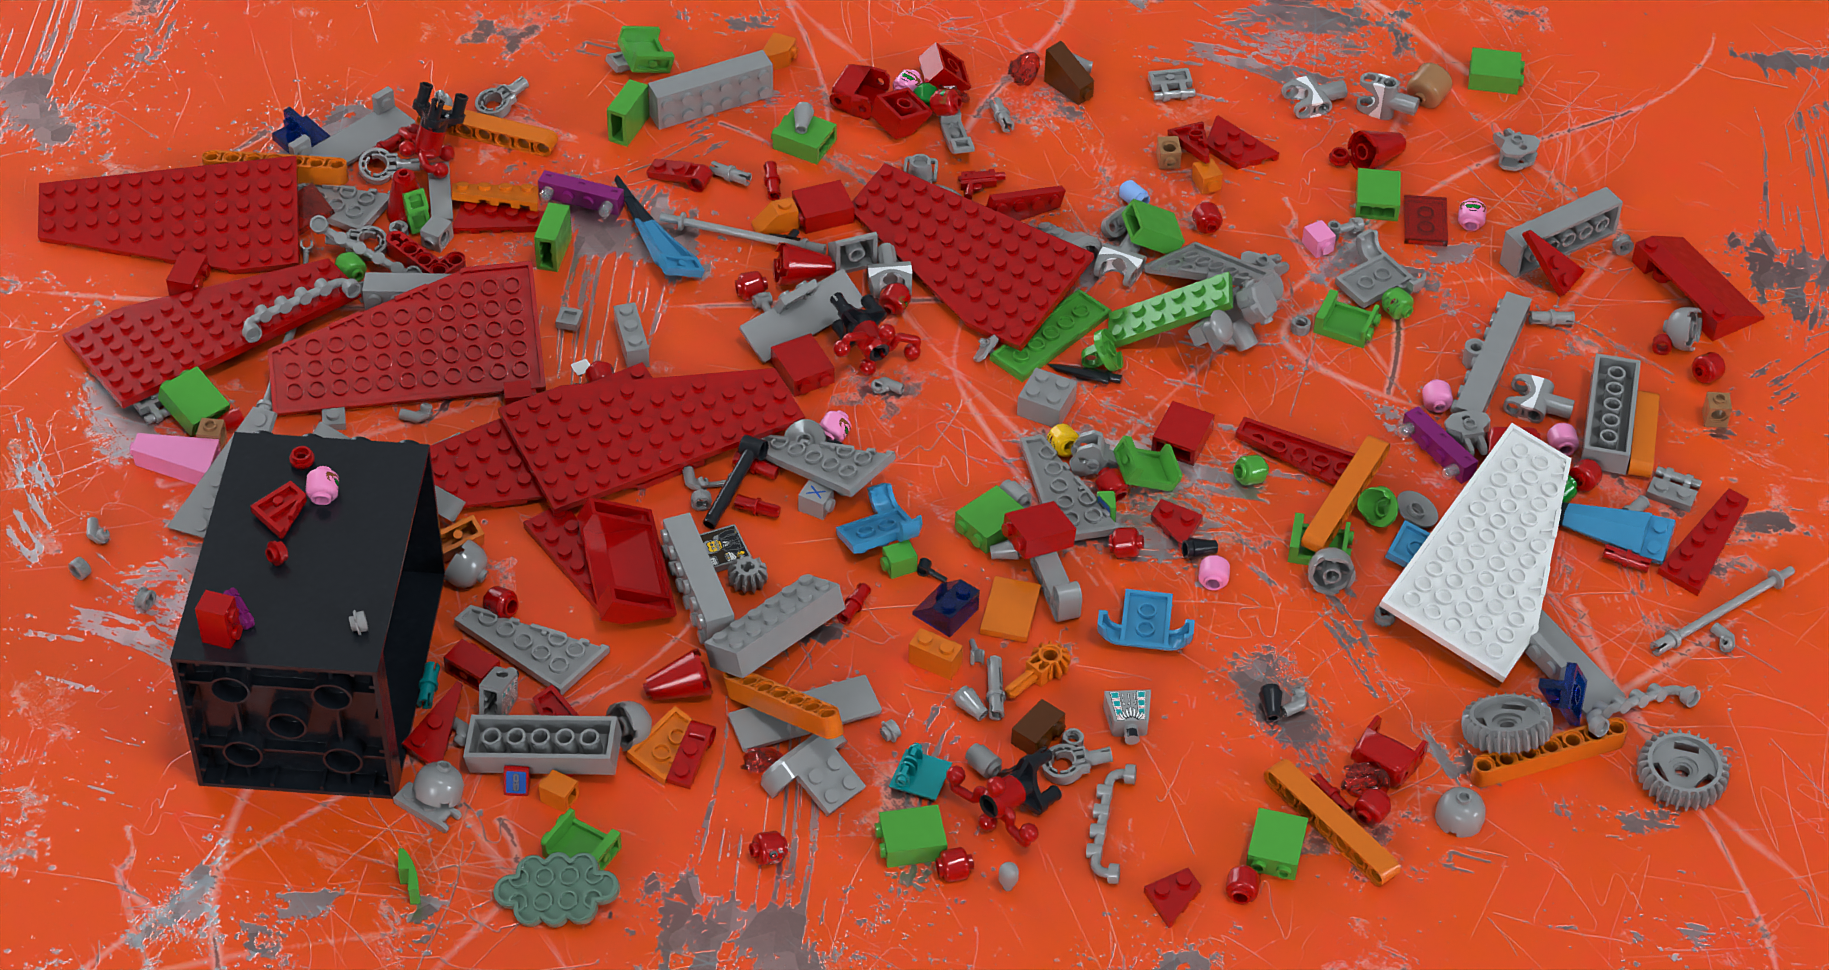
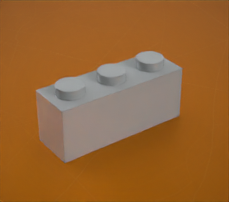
[613,302,650,368]

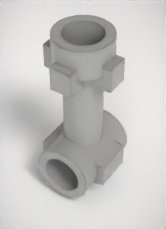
[1327,217,1364,242]
[752,292,773,312]

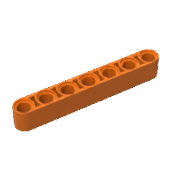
[417,102,559,157]
[202,150,349,186]
[1301,435,1390,552]
[723,672,844,739]
[1470,717,1628,788]
[1264,759,1401,886]

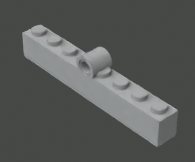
[1450,291,1532,420]

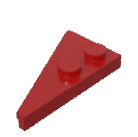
[1168,121,1210,164]
[1522,230,1585,296]
[402,681,463,764]

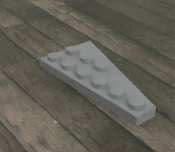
[298,183,390,231]
[1144,242,1275,287]
[167,406,278,538]
[761,435,896,497]
[1020,435,1122,541]
[454,605,610,695]

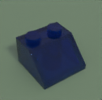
[912,579,980,637]

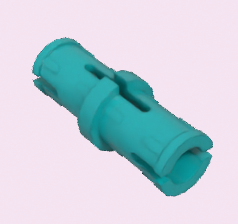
[417,661,440,709]

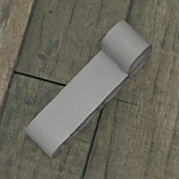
[1029,551,1082,622]

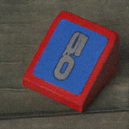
[504,765,531,796]

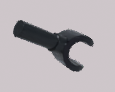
[769,229,801,241]
[917,558,948,583]

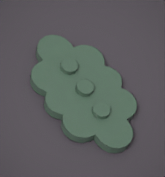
[493,852,621,928]

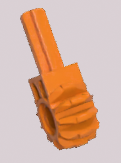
[1004,640,1071,698]

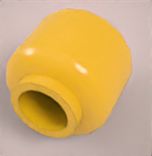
[1047,423,1079,457]

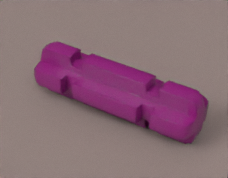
[223,588,255,630]

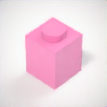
[1302,220,1336,258]

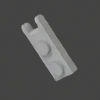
[393,781,462,833]

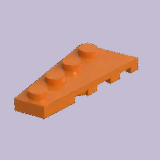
[452,181,538,211]

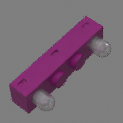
[538,170,625,218]
[1397,406,1478,484]

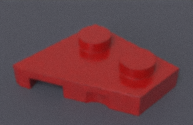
[1144,868,1201,928]

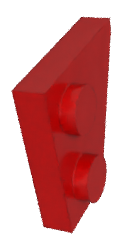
[250,481,307,539]
[1151,499,1203,550]

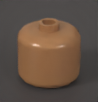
[1406,63,1453,109]

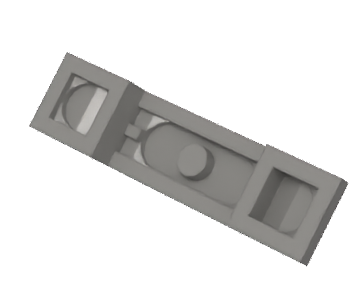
[938,109,975,154]
[428,161,454,222]

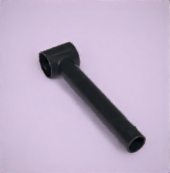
[703,435,769,529]

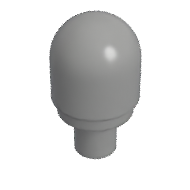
[998,862,1019,891]

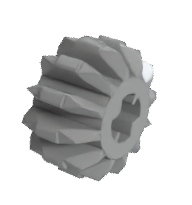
[728,555,768,595]

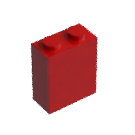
[792,180,854,234]
[771,333,835,397]
[1151,401,1215,466]
[1001,501,1076,560]

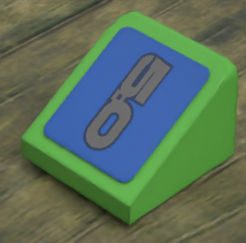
[1097,491,1116,522]

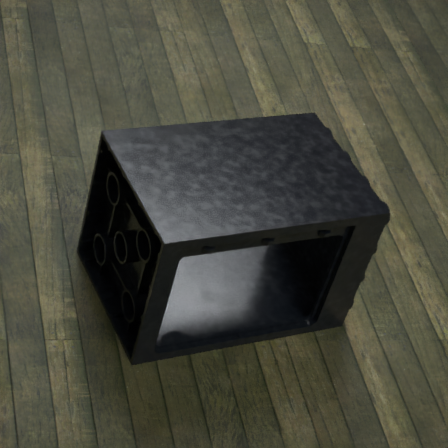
[170,430,446,799]

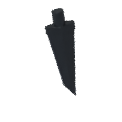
[1048,364,1122,384]

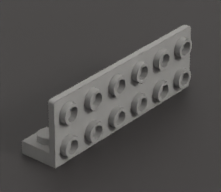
[288,86,416,166]

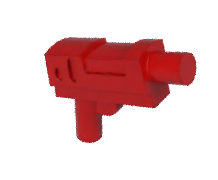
[958,169,1006,200]

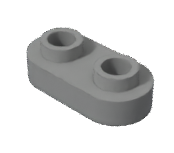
[1101,205,1128,239]

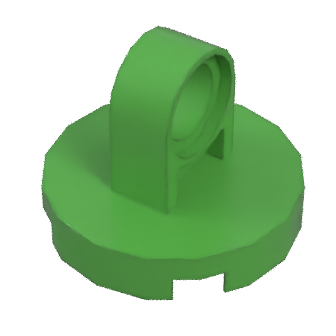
[1081,328,1124,372]

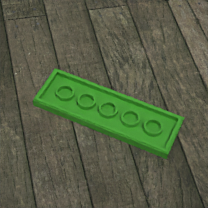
[990,289,1112,382]

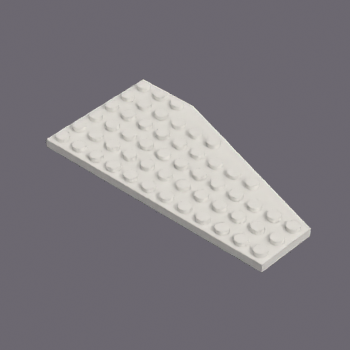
[1379,423,1571,683]

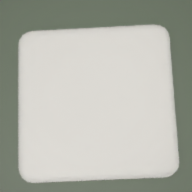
[571,359,590,375]

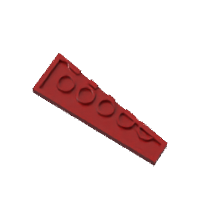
[1235,417,1355,486]
[1657,488,1749,596]

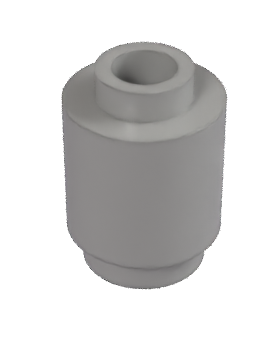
[999,479,1032,508]
[965,743,1002,778]

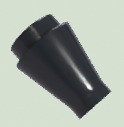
[1181,537,1218,561]
[1258,684,1283,722]

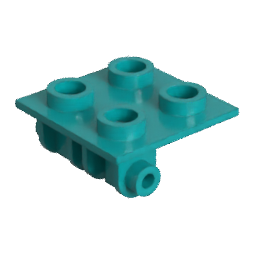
[889,743,953,801]

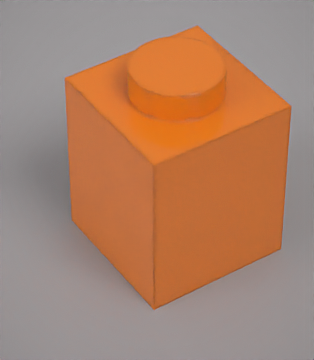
[1191,158,1223,195]
[538,769,579,813]

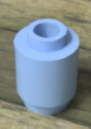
[1119,180,1150,204]

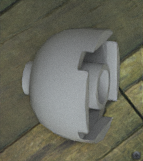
[1663,307,1702,352]
[444,540,489,588]
[1308,547,1356,595]
[606,701,652,751]
[412,761,464,808]
[1435,787,1486,838]

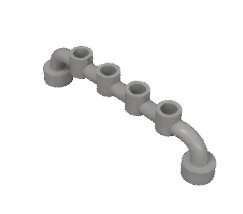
[310,215,422,273]
[242,278,362,343]
[1586,683,1701,737]
[1086,764,1137,884]

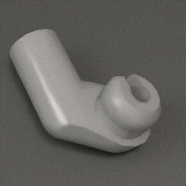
[434,90,453,106]
[871,377,905,394]
[399,403,433,423]
[682,466,709,491]
[86,517,110,544]
[1281,685,1308,717]
[453,717,469,746]

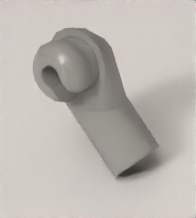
[1710,622,1735,652]

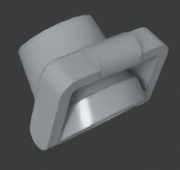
[903,154,938,183]

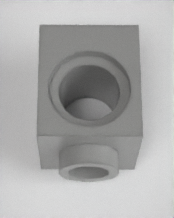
[420,215,454,253]

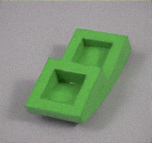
[402,188,430,234]
[398,848,421,905]

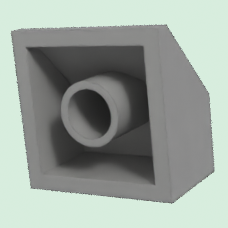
[828,232,878,273]

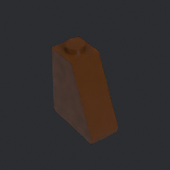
[1044,41,1094,105]

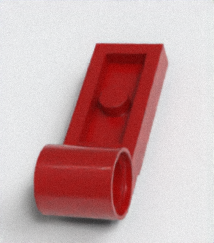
[646,159,713,193]
[666,720,716,789]

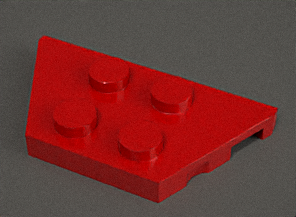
[1207,115,1279,170]

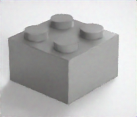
[1017,368,1077,428]

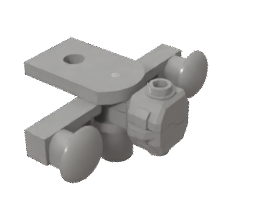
[1188,269,1284,352]

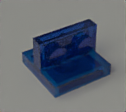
[272,107,330,154]
[1538,662,1588,726]

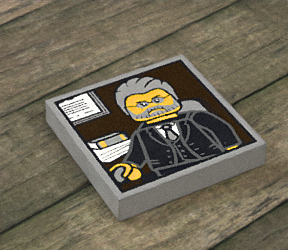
[700,524,751,572]

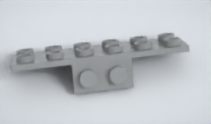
[739,269,864,363]
[1524,609,1625,716]
[728,675,882,752]

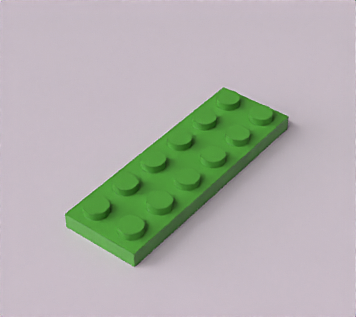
[1108,271,1233,348]

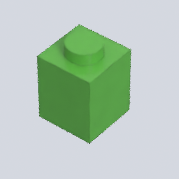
[880,540,918,579]

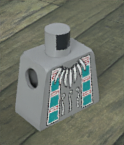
[479,666,519,715]
[1103,689,1151,745]

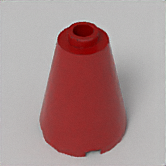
[1348,130,1406,170]
[387,168,430,228]
[773,242,835,286]
[643,648,713,701]

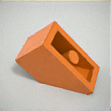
[763,33,799,71]
[751,197,799,235]

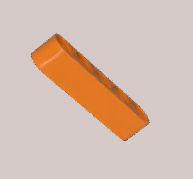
[1627,390,1660,478]

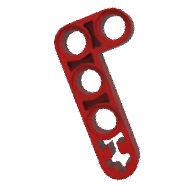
[386,231,466,274]

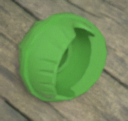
[1357,486,1399,527]

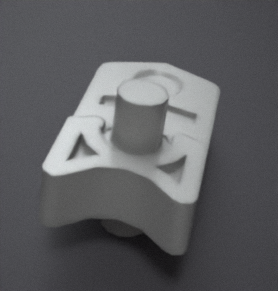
[973,334,999,362]

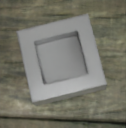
[605,51,631,73]
[555,306,583,331]
[322,407,346,430]

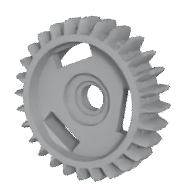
[1461,692,1554,755]
[1636,729,1730,811]

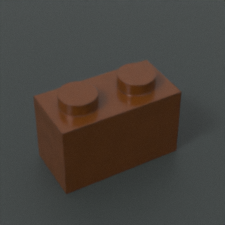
[1011,699,1066,755]

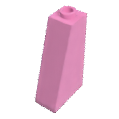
[130,433,221,485]

